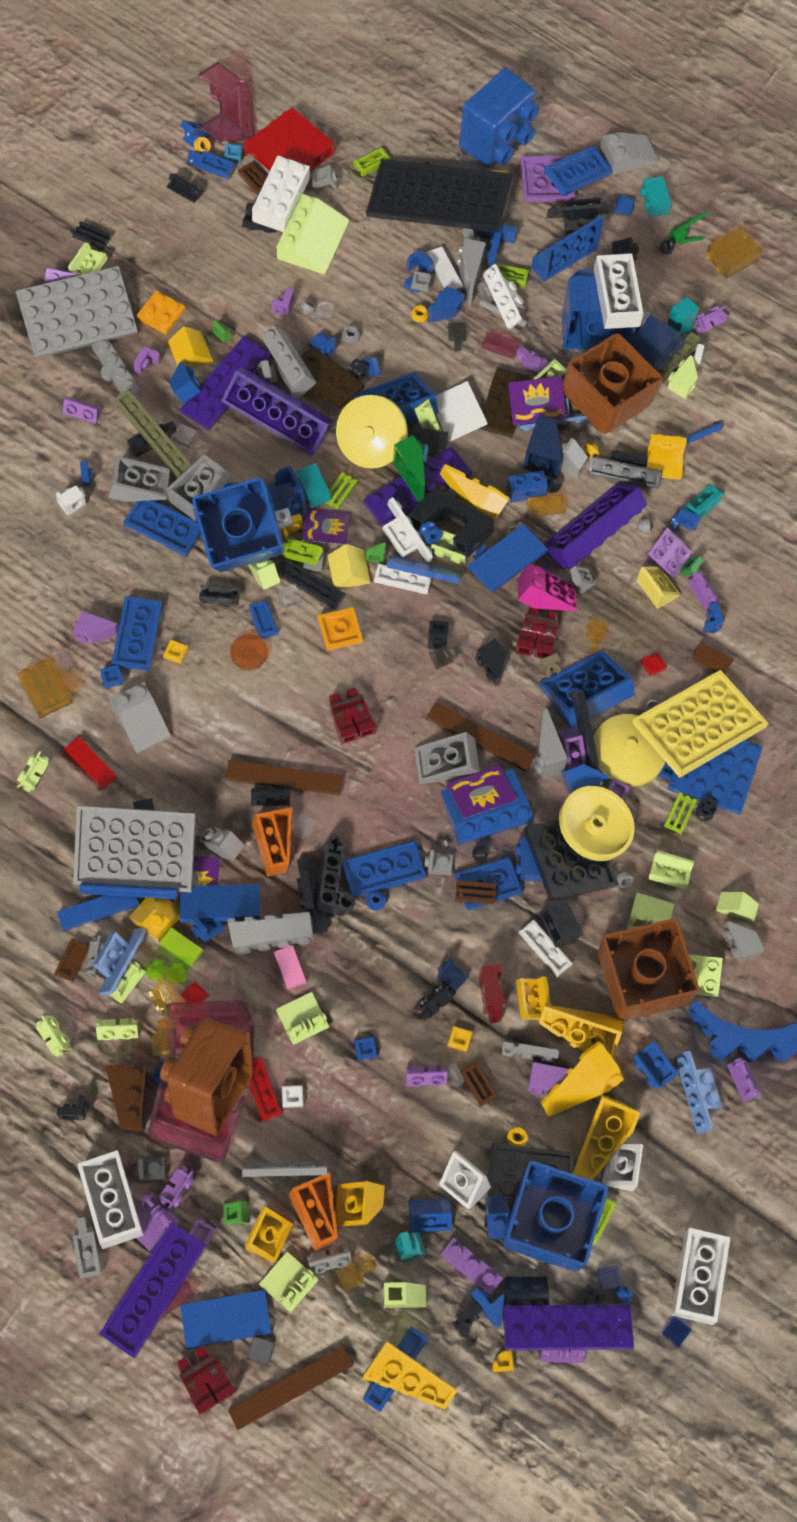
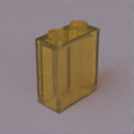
[706,227,762,279]
[17,658,73,719]

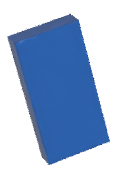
[249,600,278,640]

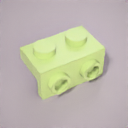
[68,242,108,275]
[431,530,468,564]
[649,850,694,890]

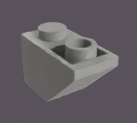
[560,438,588,479]
[198,826,245,861]
[722,921,765,964]

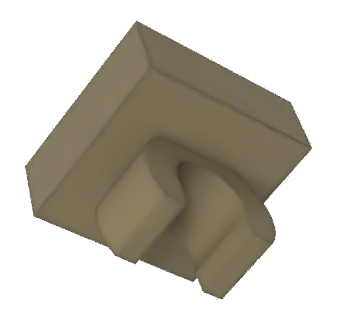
[538,653,561,678]

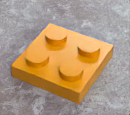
[137,290,186,335]
[317,607,363,651]

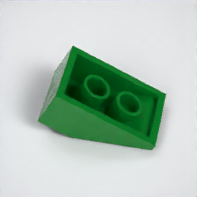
[393,435,425,503]

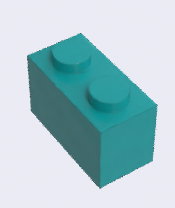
[640,177,671,217]
[667,297,699,336]
[295,463,331,508]

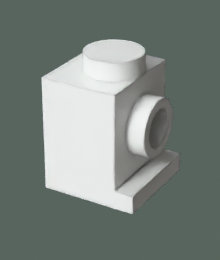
[56,486,86,516]

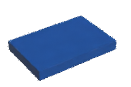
[454,857,523,911]

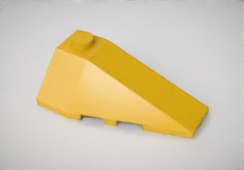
[440,464,510,521]
[539,1004,624,1058]
[541,1041,624,1117]
[573,1095,641,1181]

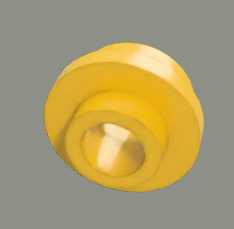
[194,137,211,153]
[411,305,429,323]
[583,443,600,459]
[507,1127,528,1147]

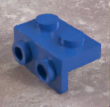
[633,1041,679,1089]

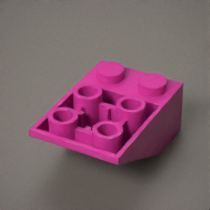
[518,563,577,611]

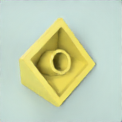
[328,544,370,589]
[637,567,681,609]

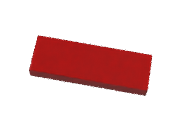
[64,737,117,790]
[249,1057,282,1122]

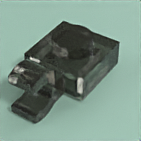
[448,323,466,351]
[429,645,464,670]

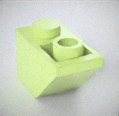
[668,355,698,399]
[248,559,280,590]
[383,1282,426,1308]

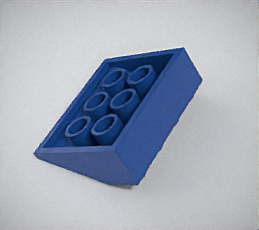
[531,215,604,282]
[352,372,439,425]
[539,650,635,728]
[440,769,534,846]

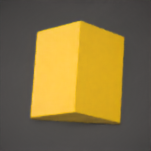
[168,326,213,367]
[245,1206,293,1263]

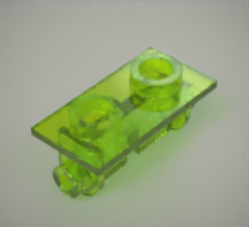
[145,959,188,984]

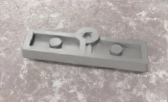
[91,338,141,397]

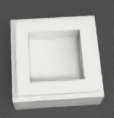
[694,344,704,369]
[282,1085,303,1108]

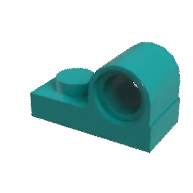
[395,1231,425,1261]

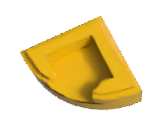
[492,1350,514,1372]

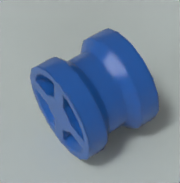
[419,521,442,545]

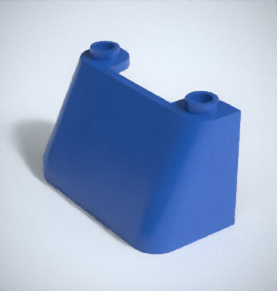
[223,466,307,519]

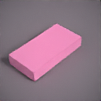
[274,945,306,990]

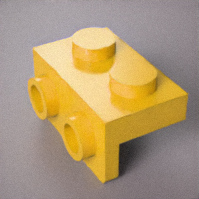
[516,976,551,1020]

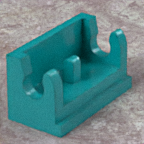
[682,484,723,519]

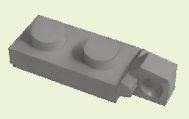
[502,1042,559,1063]
[73,1217,102,1279]

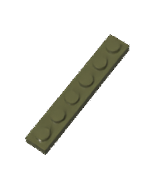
[114,389,192,478]

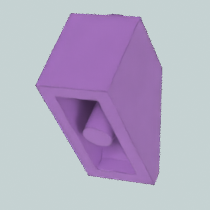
[73,611,118,644]
[558,727,587,769]
[527,1062,569,1096]

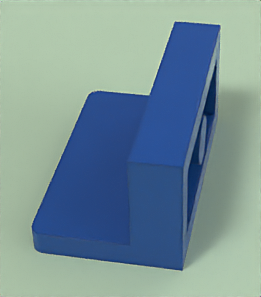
[408,1198,452,1232]

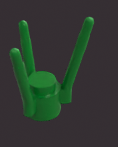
[670,211,709,245]

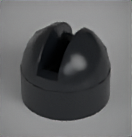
[660,239,674,255]
[547,477,561,493]
[472,845,486,862]

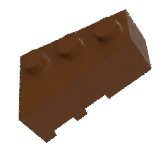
[105,1065,148,1133]

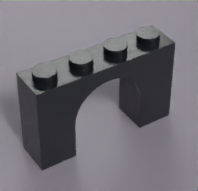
[409,488,494,558]

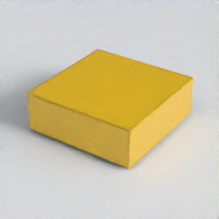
[163,640,188,664]
[447,1026,473,1052]

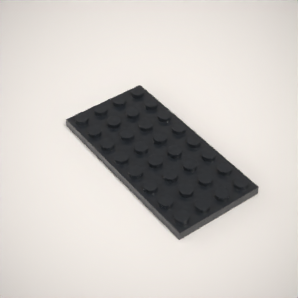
[366,159,514,233]

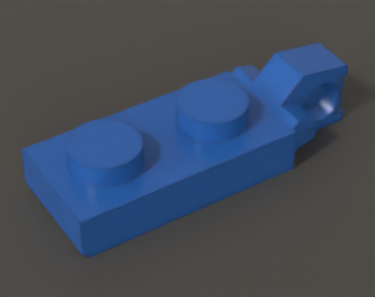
[187,150,235,179]

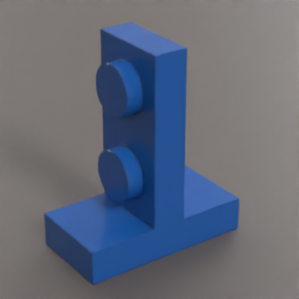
[481,225,517,268]

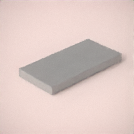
[242,1161,327,1177]

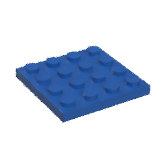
[667,740,763,815]

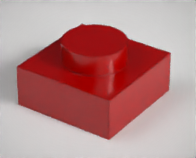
[641,652,667,677]
[181,981,209,1010]

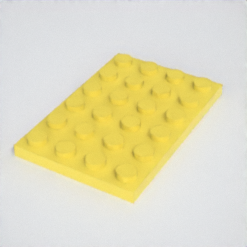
[632,670,768,778]

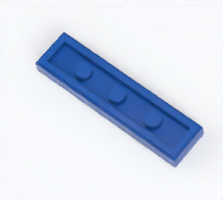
[387,555,462,584]
[57,895,139,932]
[362,1326,429,1412]

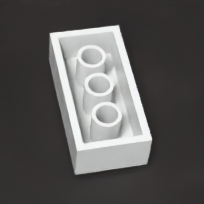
[252,155,310,232]
[594,254,643,329]
[77,1150,143,1249]
[671,1228,731,1325]

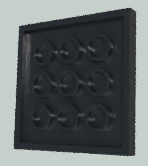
[523,820,619,901]
[484,1143,574,1228]

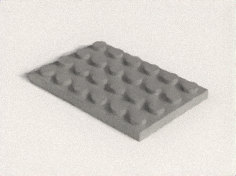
[16,266,138,359]
[73,805,196,892]

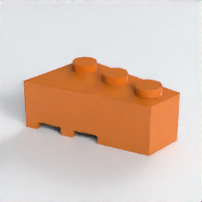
[252,807,293,877]
[289,1172,338,1252]

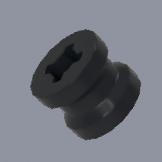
[348,358,369,381]
[695,798,717,821]

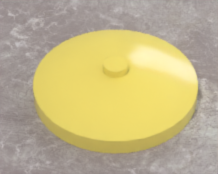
[336,395,408,468]
[593,714,666,787]
[559,786,634,861]

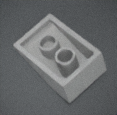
[600,132,659,175]
[457,238,486,305]
[166,454,231,521]
[108,456,170,502]
[110,682,171,754]
[534,708,568,780]
[414,732,480,784]

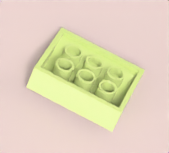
[277,194,350,275]

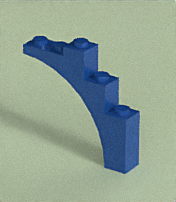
[688,1000,797,1063]

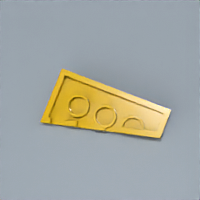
[361,1340,457,1409]

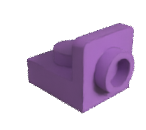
[271,287,294,316]
[134,346,160,375]

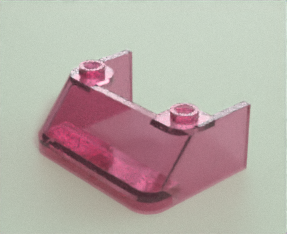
[198,61,255,142]
[165,1000,255,1058]
[148,1080,246,1162]

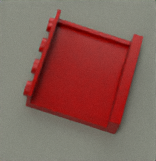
[243,107,334,172]

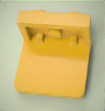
[647,434,687,480]

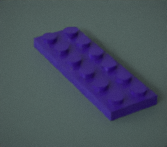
[180,336,272,431]
[363,447,472,527]
[99,1222,207,1358]
[503,1305,634,1351]

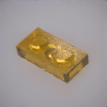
[527,494,566,517]

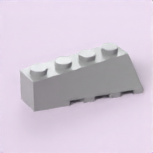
[261,325,317,399]
[228,912,314,954]

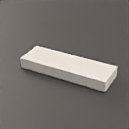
[426,247,464,291]
[374,563,432,594]
[519,920,573,977]

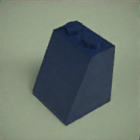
[630,315,685,372]
[523,415,562,478]

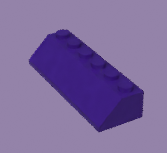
[221,367,334,455]
[543,483,647,569]

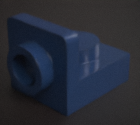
[437,959,468,993]

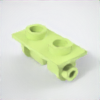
[415,399,441,431]
[17,751,49,792]
[108,961,146,1004]
[36,1016,72,1057]
[96,1018,138,1040]

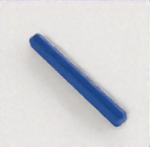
[79,882,178,899]

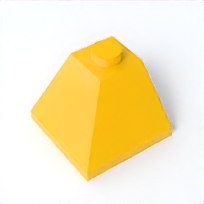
[128,898,180,943]
[335,1181,385,1227]

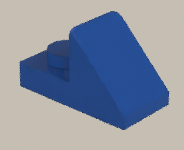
[180,120,212,148]
[484,1195,510,1240]
[469,1288,504,1330]

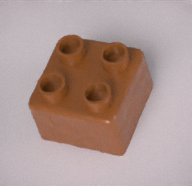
[562,333,663,434]
[598,919,699,1020]
[160,1017,253,1136]

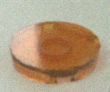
[230,634,268,671]

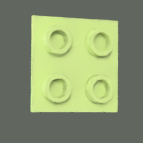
[627,893,674,929]
[689,954,723,997]
[275,992,329,1045]
[259,1252,319,1313]

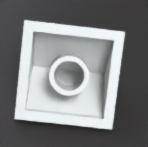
[602,1144,643,1191]
[439,1151,491,1210]

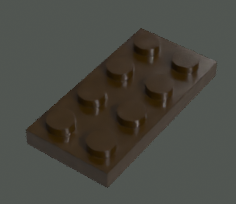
[301,346,365,410]
[478,367,531,438]

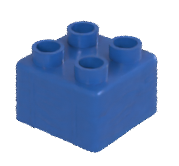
[459,67,540,168]
[562,270,638,350]
[192,478,285,572]
[503,1161,608,1271]

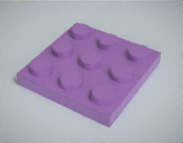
[520,156,575,202]

